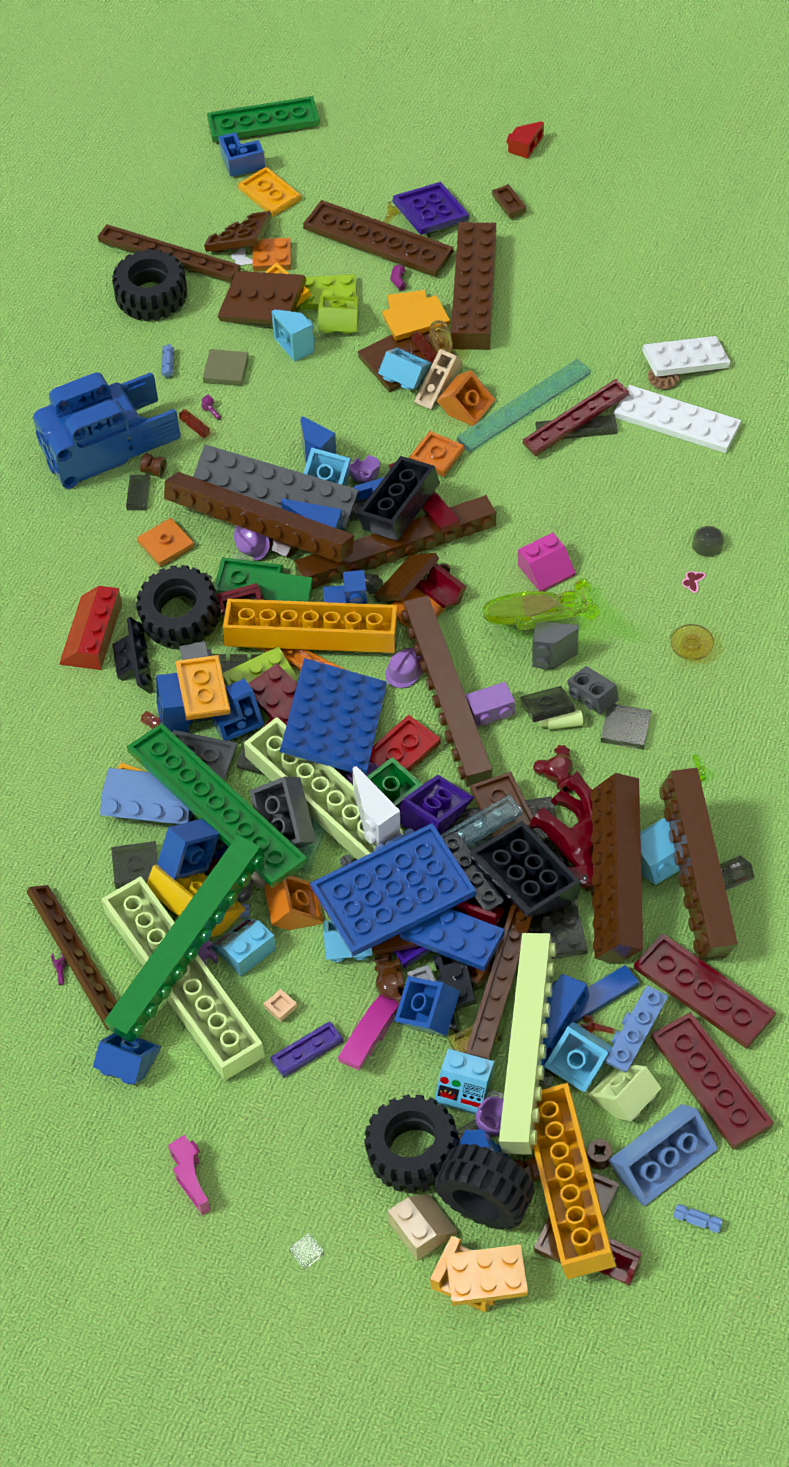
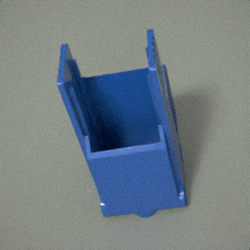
[33,372,181,489]

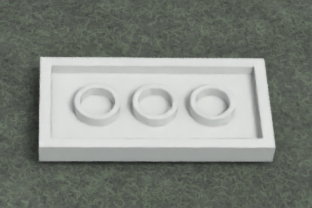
[642,336,730,377]

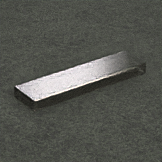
[535,414,618,439]

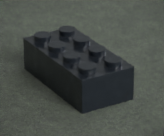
[358,456,440,541]

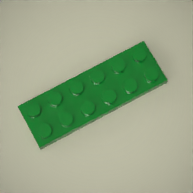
[207,96,320,142]

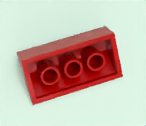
[59,586,122,670]

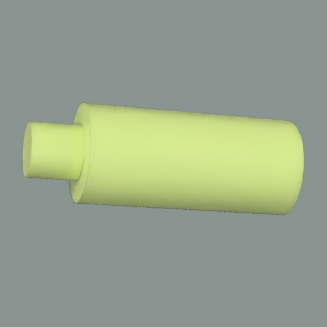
[538,710,583,730]

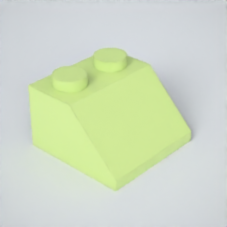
[588,1064,661,1121]

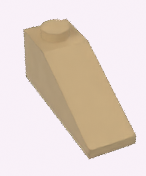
[414,349,463,410]

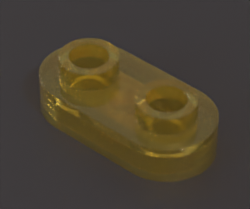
[429,320,453,355]

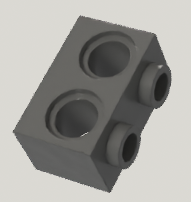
[567,666,619,715]

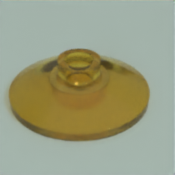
[671,624,714,660]

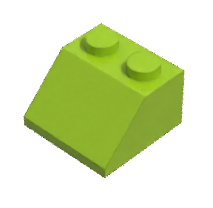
[318,295,359,334]

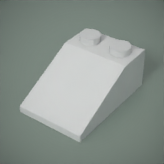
[353,766,400,846]

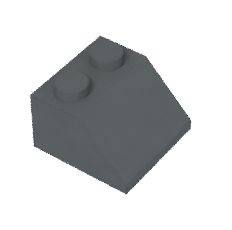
[532,621,579,669]

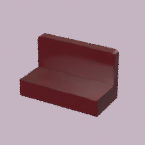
[416,564,467,608]
[453,897,505,927]

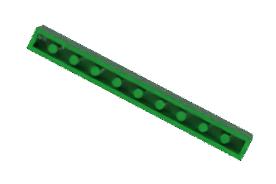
[104,835,265,1043]

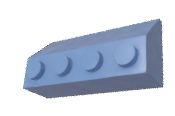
[100,768,194,824]
[608,1104,718,1206]

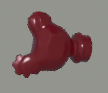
[533,745,573,793]

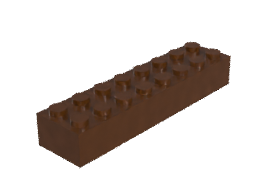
[451,222,497,350]
[659,767,738,960]
[591,773,643,964]

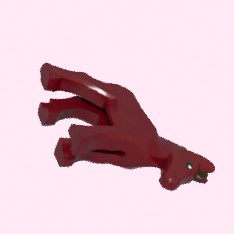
[529,771,594,896]

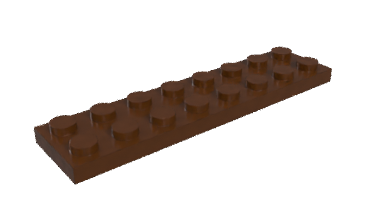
[303,200,454,277]

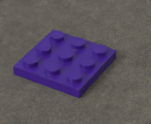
[392,182,469,235]

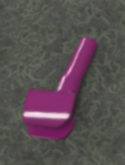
[201,395,221,420]
[51,952,67,986]

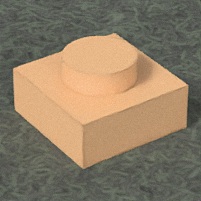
[264,989,297,1022]

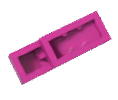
[168,1135,210,1215]

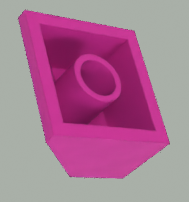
[518,532,576,593]

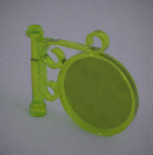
[482,578,600,630]

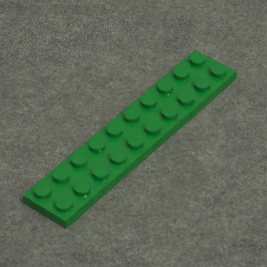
[127,723,307,888]

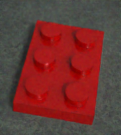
[369,715,441,772]

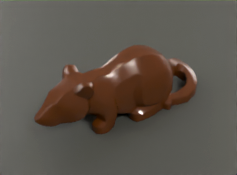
[373,952,404,1005]

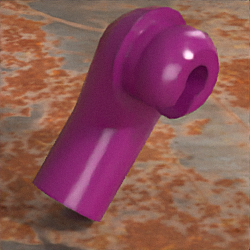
[390,264,407,291]

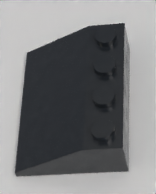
[469,821,581,917]

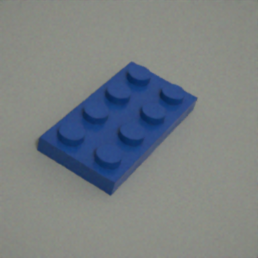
[400,909,505,971]

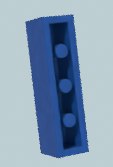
[541,974,589,1067]

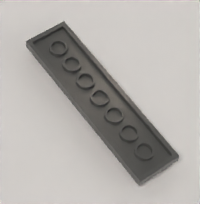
[193,444,359,530]

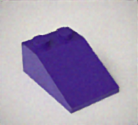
[399,774,474,836]

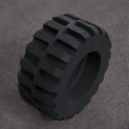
[112,249,187,321]
[136,565,221,649]
[364,1094,460,1193]
[435,1144,535,1230]

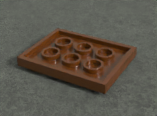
[218,271,307,325]
[358,330,455,392]

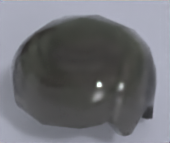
[692,525,724,557]

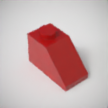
[506,121,544,159]

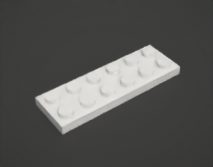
[614,385,741,453]

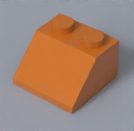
[437,370,495,426]
[264,876,324,930]

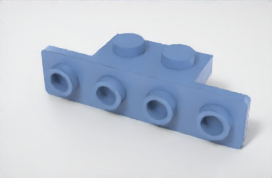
[605,986,667,1073]

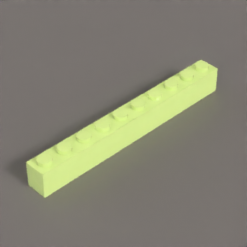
[499,933,556,1154]

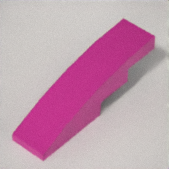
[338,995,399,1071]

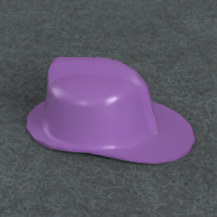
[234,525,270,560]
[385,648,422,688]

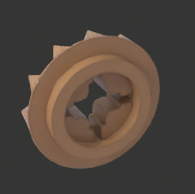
[648,368,679,389]

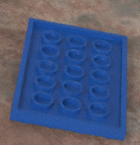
[279,658,387,775]
[310,823,477,957]

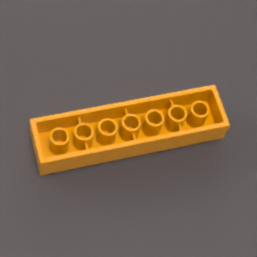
[223,599,397,653]
[533,1083,616,1280]

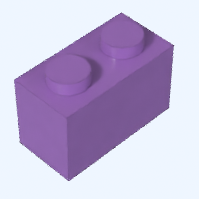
[465,682,515,727]

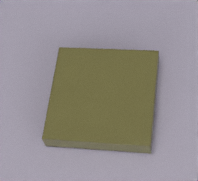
[203,349,249,386]

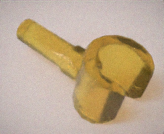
[383,201,398,223]

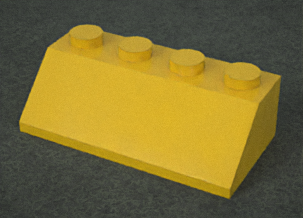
[147,865,245,937]

